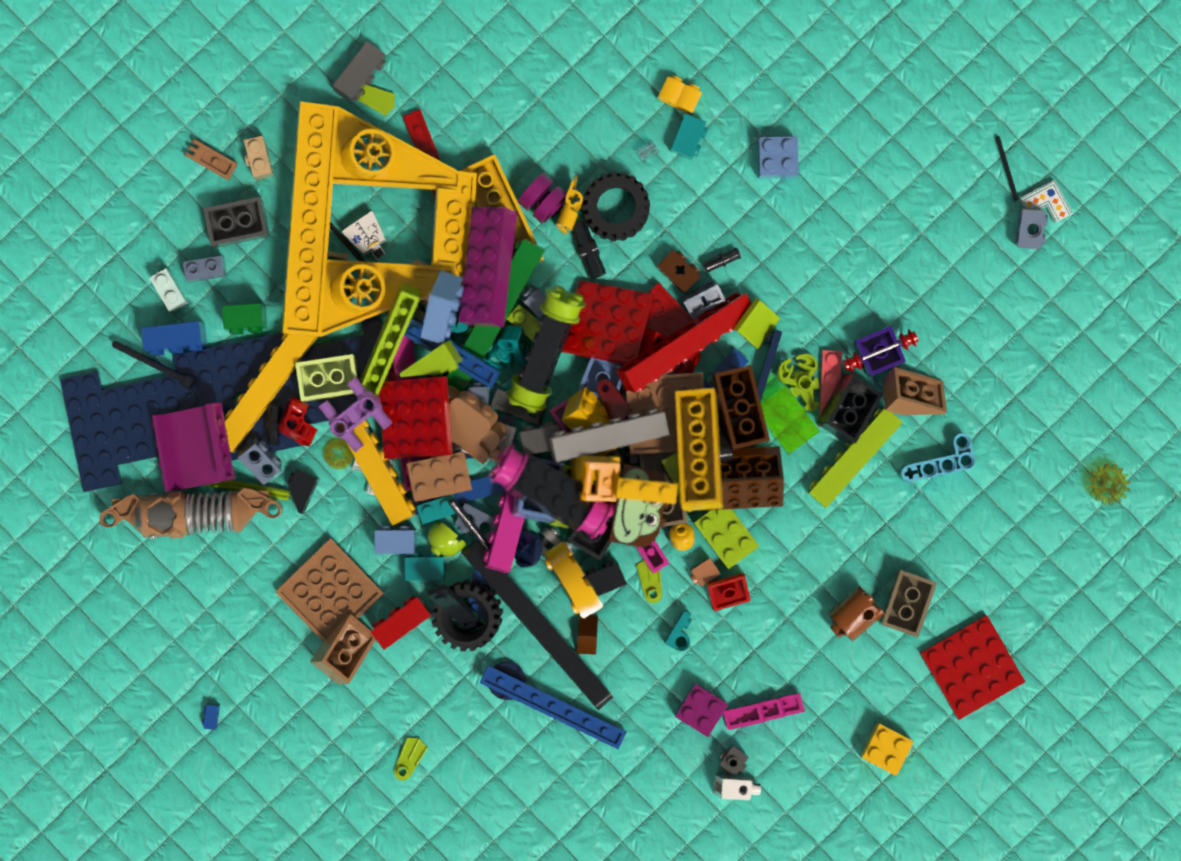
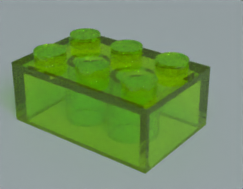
[761,385,820,455]

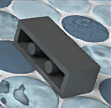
[333,41,386,104]

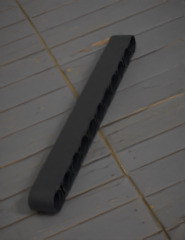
[461,540,613,710]

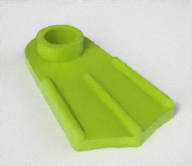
[358,85,396,116]
[636,560,662,603]
[394,737,428,781]

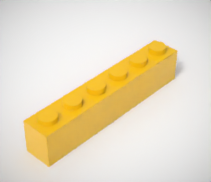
[338,419,416,526]

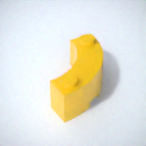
[544,541,603,618]

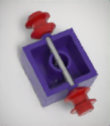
[843,326,918,377]

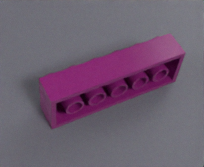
[459,207,517,327]

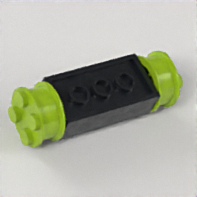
[506,285,586,413]

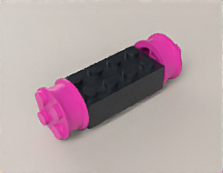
[488,444,616,539]

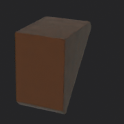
[577,615,598,655]

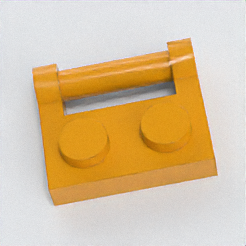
[580,460,620,501]

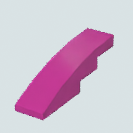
[724,692,806,730]

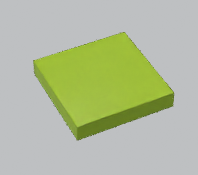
[733,298,780,349]

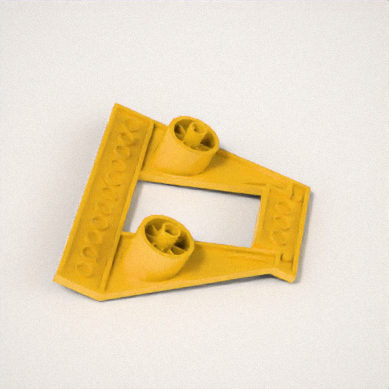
[282,102,477,337]

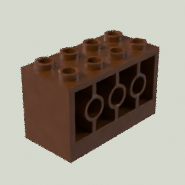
[706,446,784,510]

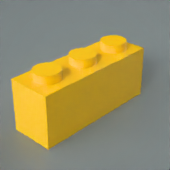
[616,478,678,504]

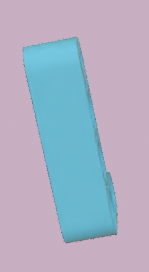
[899,433,975,482]

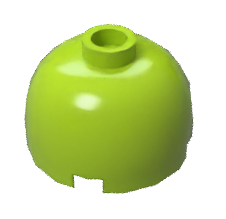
[428,520,466,557]

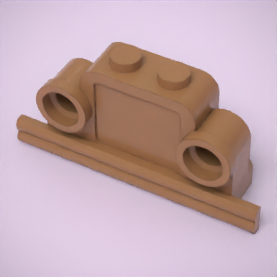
[448,386,508,465]

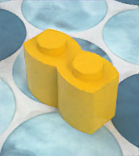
[657,75,702,115]

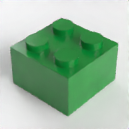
[222,303,268,335]

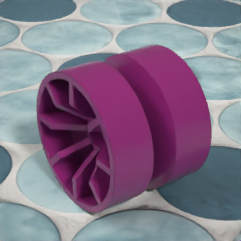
[518,172,567,224]

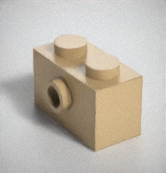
[244,136,275,180]

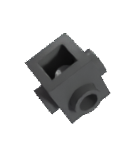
[718,744,749,776]

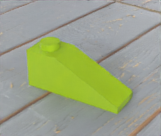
[399,341,463,377]

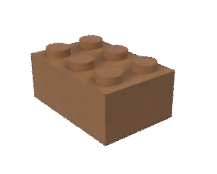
[407,452,472,502]

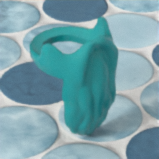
[486,334,514,371]

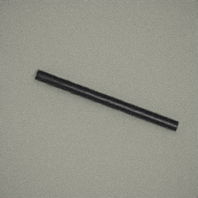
[995,136,1019,201]
[330,222,366,262]

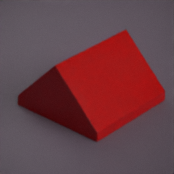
[706,572,751,612]

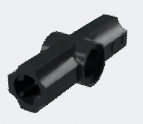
[572,220,606,280]

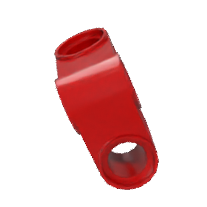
[279,396,318,447]

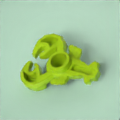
[776,354,819,412]

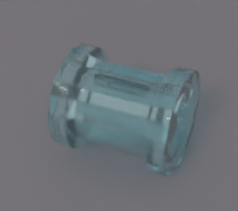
[634,139,659,163]

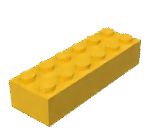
[460,154,545,263]
[675,388,723,511]

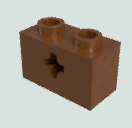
[657,250,701,294]

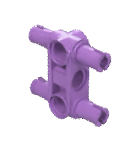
[319,377,393,452]

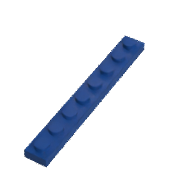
[480,665,627,749]

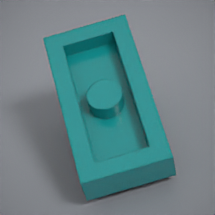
[497,326,530,367]
[664,610,692,651]

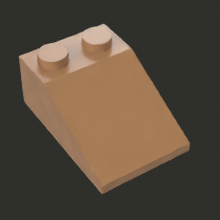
[882,367,947,415]
[310,614,376,684]

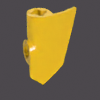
[556,176,583,234]

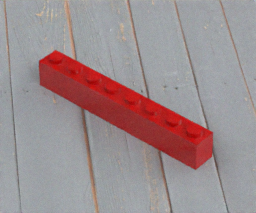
[616,292,751,393]

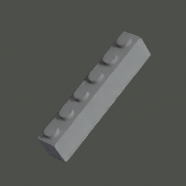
[548,409,669,462]

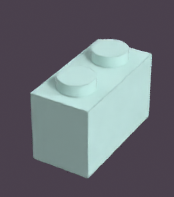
[150,268,189,313]

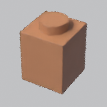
[690,558,720,587]

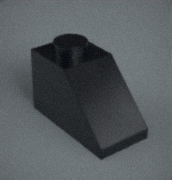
[288,470,319,514]

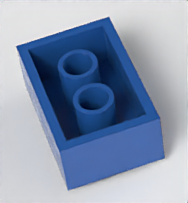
[141,321,208,356]

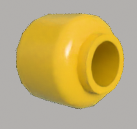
[669,523,695,551]

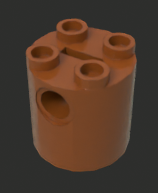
[828,586,885,642]

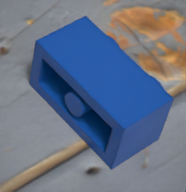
[202,704,220,730]

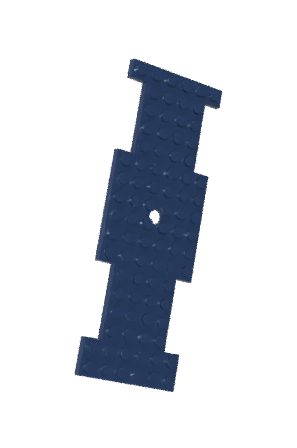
[60,314,388,492]

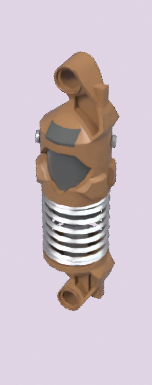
[99,488,283,539]

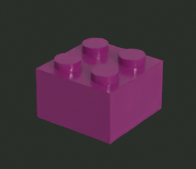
[675,683,729,737]

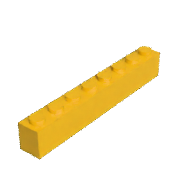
[225,334,318,453]

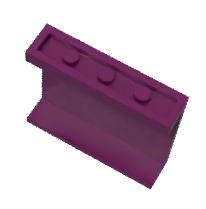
[152,403,235,492]

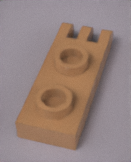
[184,139,238,181]

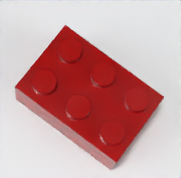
[370,595,432,650]

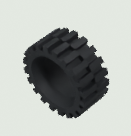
[583,171,650,242]
[431,579,503,652]

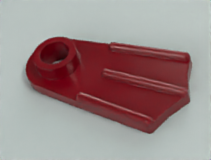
[597,379,632,420]

